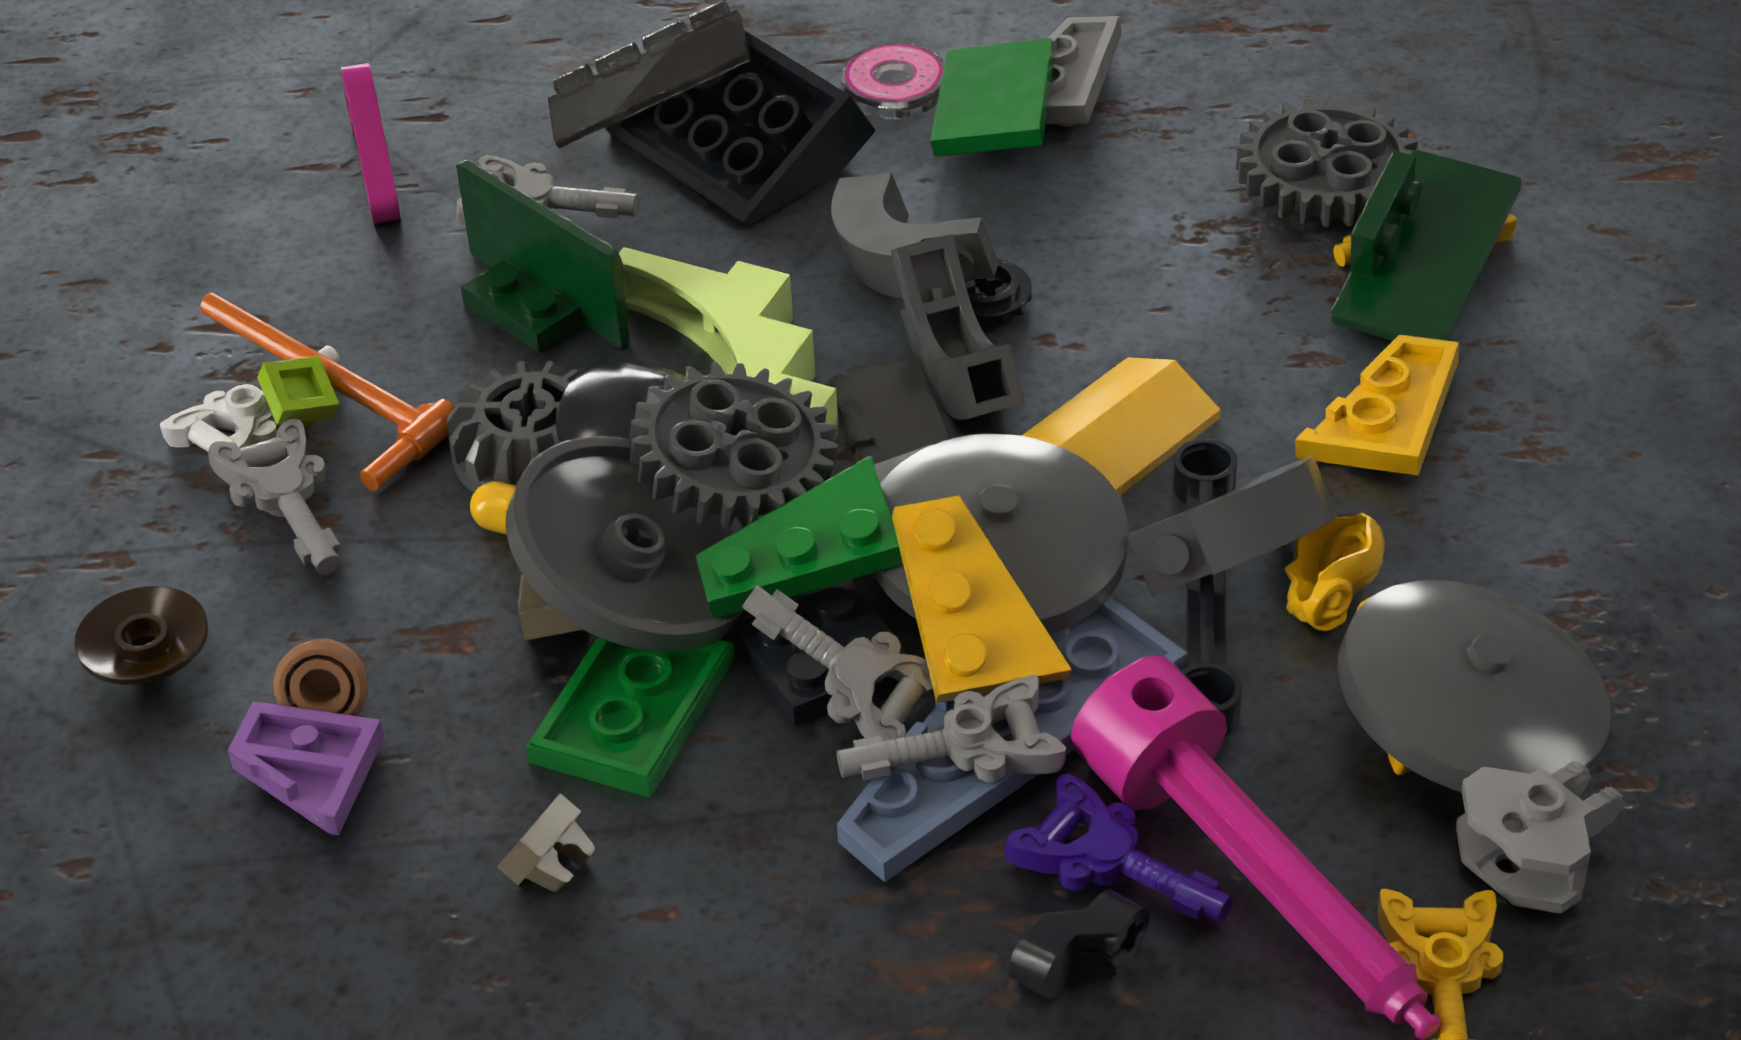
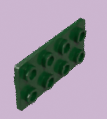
[1331,150,1521,341]
[456,159,630,353]

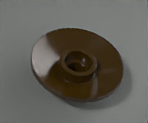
[75,586,208,685]

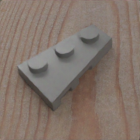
[1045,16,1122,127]

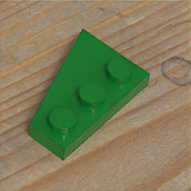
[696,456,903,619]

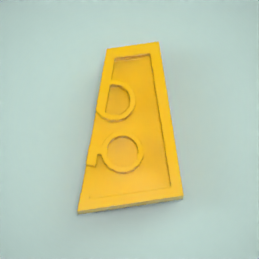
[1295,335,1459,476]
[892,495,1072,703]

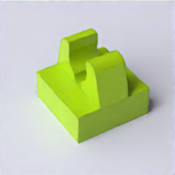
[257,356,340,431]

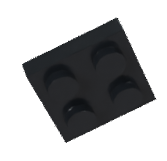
[734,580,908,726]

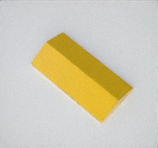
[1021,357,1221,496]

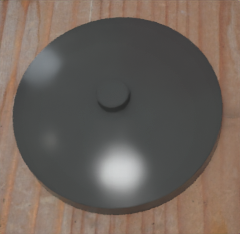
[874,434,1129,635]
[506,436,747,652]
[1338,580,1611,792]

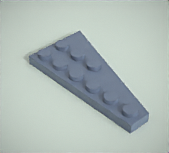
[837,597,1188,882]

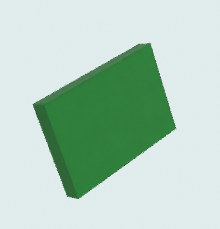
[930,38,1055,157]
[525,637,735,798]

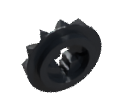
[965,259,1032,327]

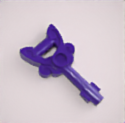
[1004,774,1233,923]

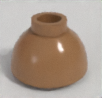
[273,639,368,716]

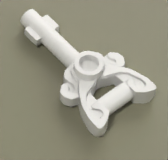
[160,346,341,452]

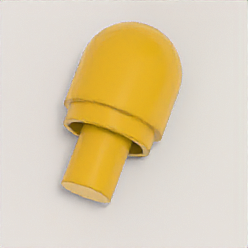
[470,481,516,535]

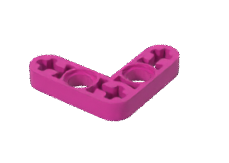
[341,63,401,225]

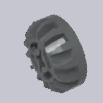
[447,361,581,493]

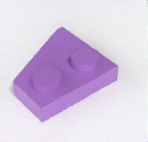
[228,701,384,835]

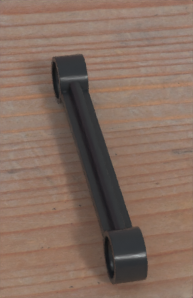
[1173,438,1242,736]

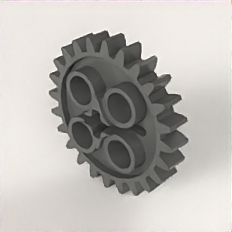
[1236,98,1418,227]
[629,362,838,529]

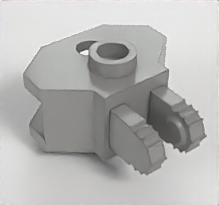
[1456,760,1625,914]

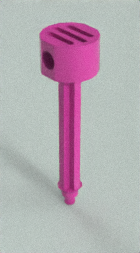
[1070,655,1441,1040]

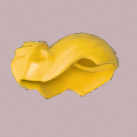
[1284,513,1385,631]

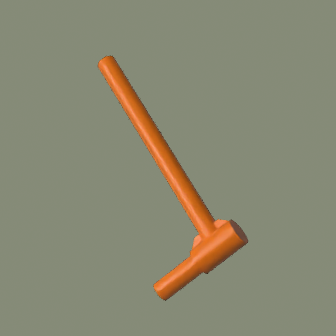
[200,293,455,491]

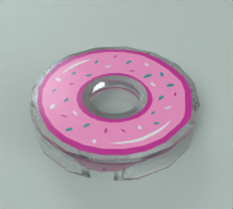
[841,43,944,119]

